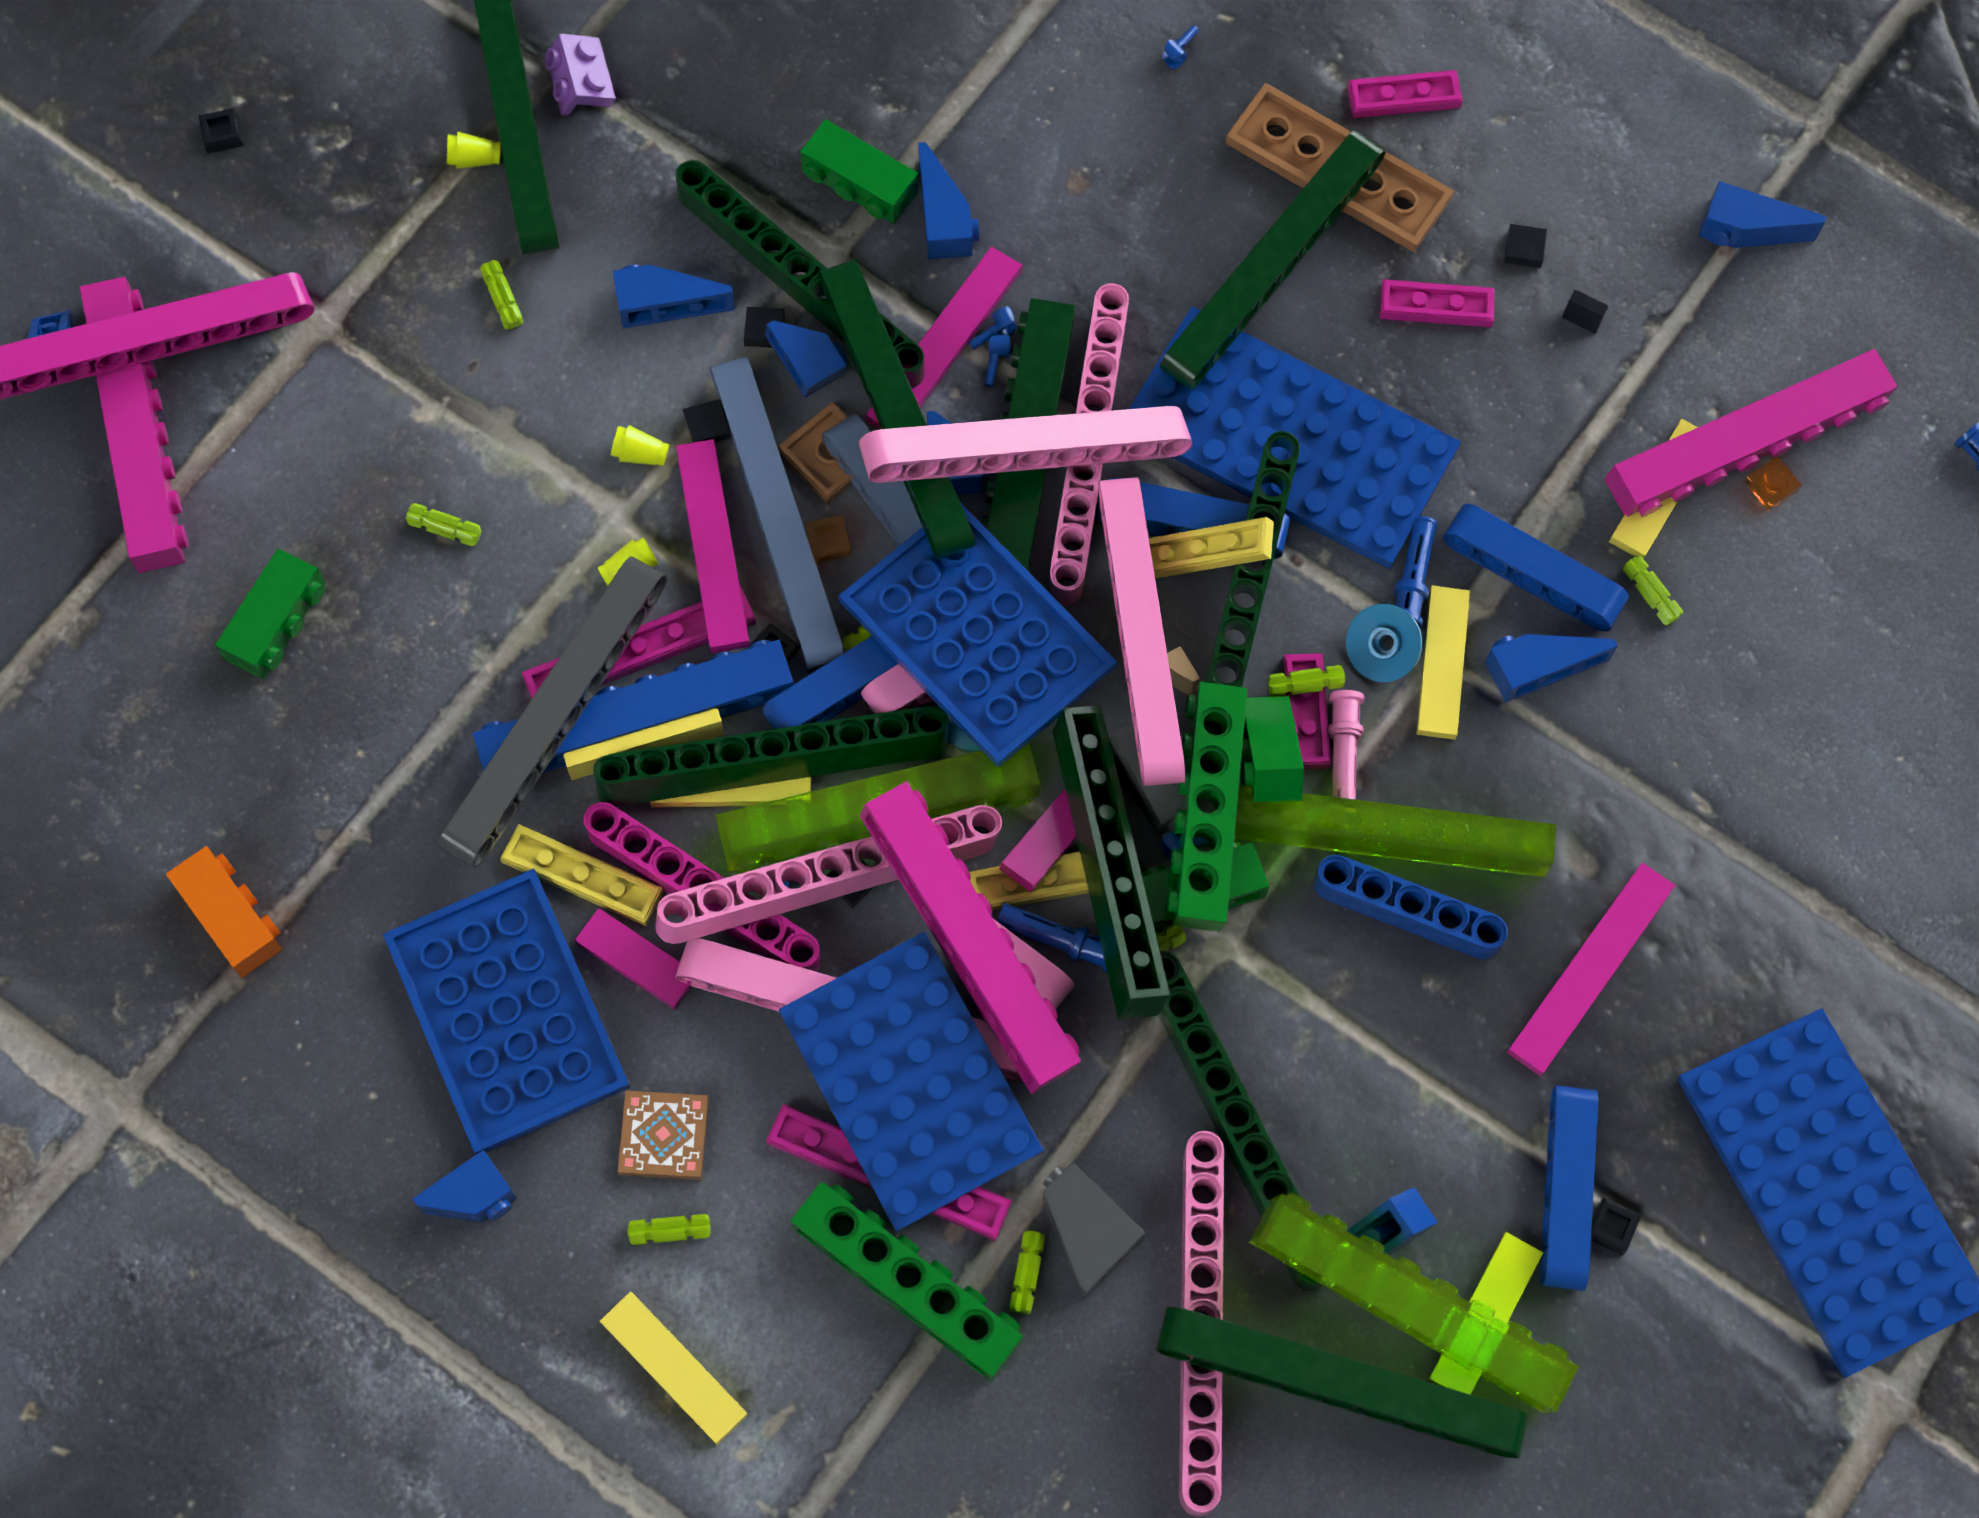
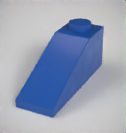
[918,142,979,259]
[1698,181,1827,248]
[613,265,735,329]
[1485,634,1618,703]

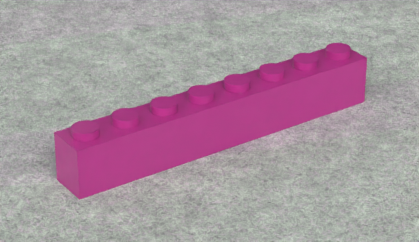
[80,277,189,573]
[1604,349,1898,517]
[859,781,1081,1094]

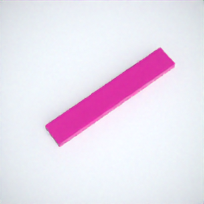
[865,247,1023,429]
[676,439,750,654]
[521,586,756,698]
[1507,862,1676,1077]
[766,1104,1012,1241]

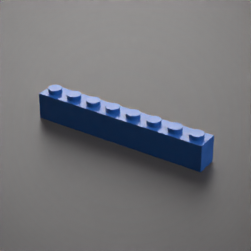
[473,639,794,773]

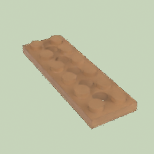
[1225,83,1455,253]

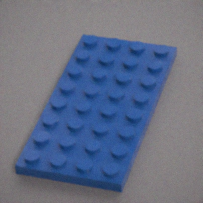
[1129,306,1461,569]
[1677,1008,1979,1378]

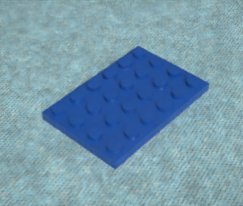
[839,502,1117,768]
[383,869,631,1155]
[778,931,1044,1232]

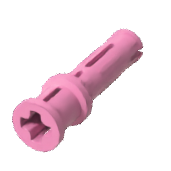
[1328,690,1365,813]

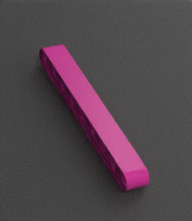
[0,273,315,400]

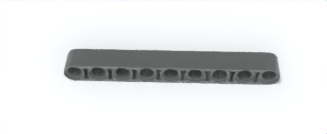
[439,556,667,868]

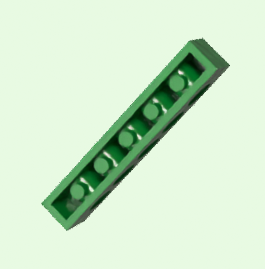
[1166,682,1248,932]
[790,1181,1023,1383]

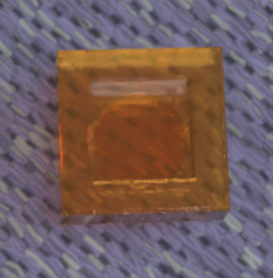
[1745,456,1802,511]
[805,515,852,563]

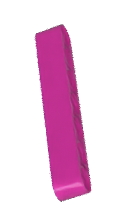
[584,802,821,972]

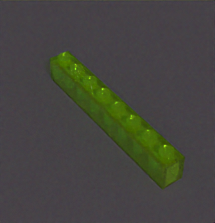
[715,743,1040,873]
[1234,785,1556,877]
[1249,1193,1579,1414]

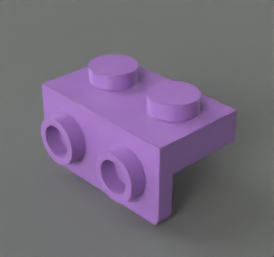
[545,34,616,116]

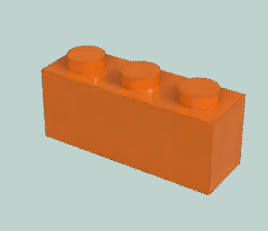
[166,846,283,978]

